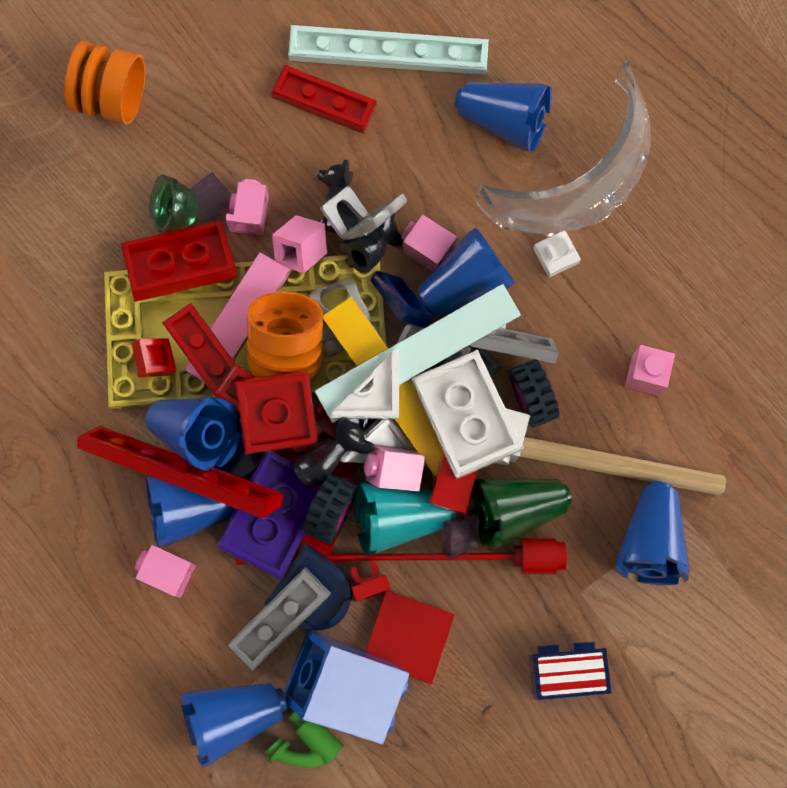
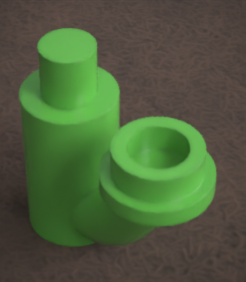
[264,712,344,768]

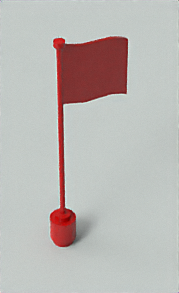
[236,449,567,575]

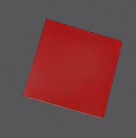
[235,370,318,454]
[365,591,455,685]

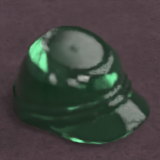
[149,174,199,233]

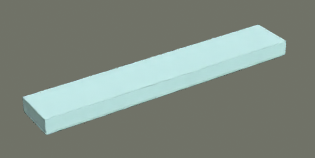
[288,25,489,75]
[314,284,521,423]

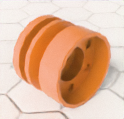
[64,40,146,125]
[247,291,323,380]

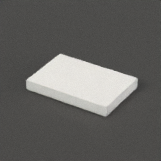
[411,350,524,479]

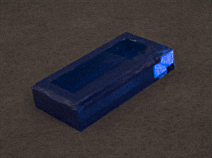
[370,271,433,328]

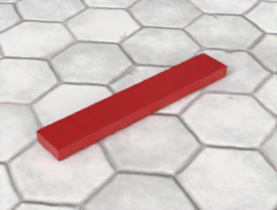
[77,426,283,519]

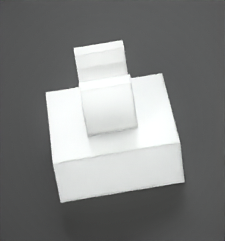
[533,230,581,278]

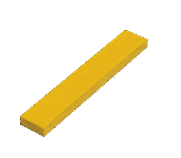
[323,297,443,478]

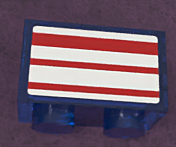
[528,641,612,700]

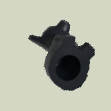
[317,160,359,234]
[340,213,404,273]
[294,417,375,490]

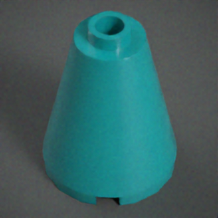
[354,482,456,555]

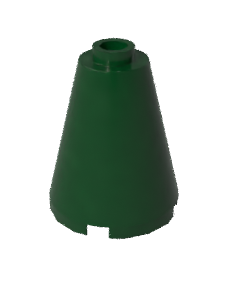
[469,478,572,551]

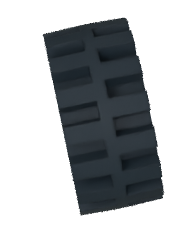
[508,359,560,428]
[303,474,358,545]

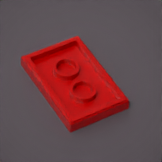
[121,220,238,302]

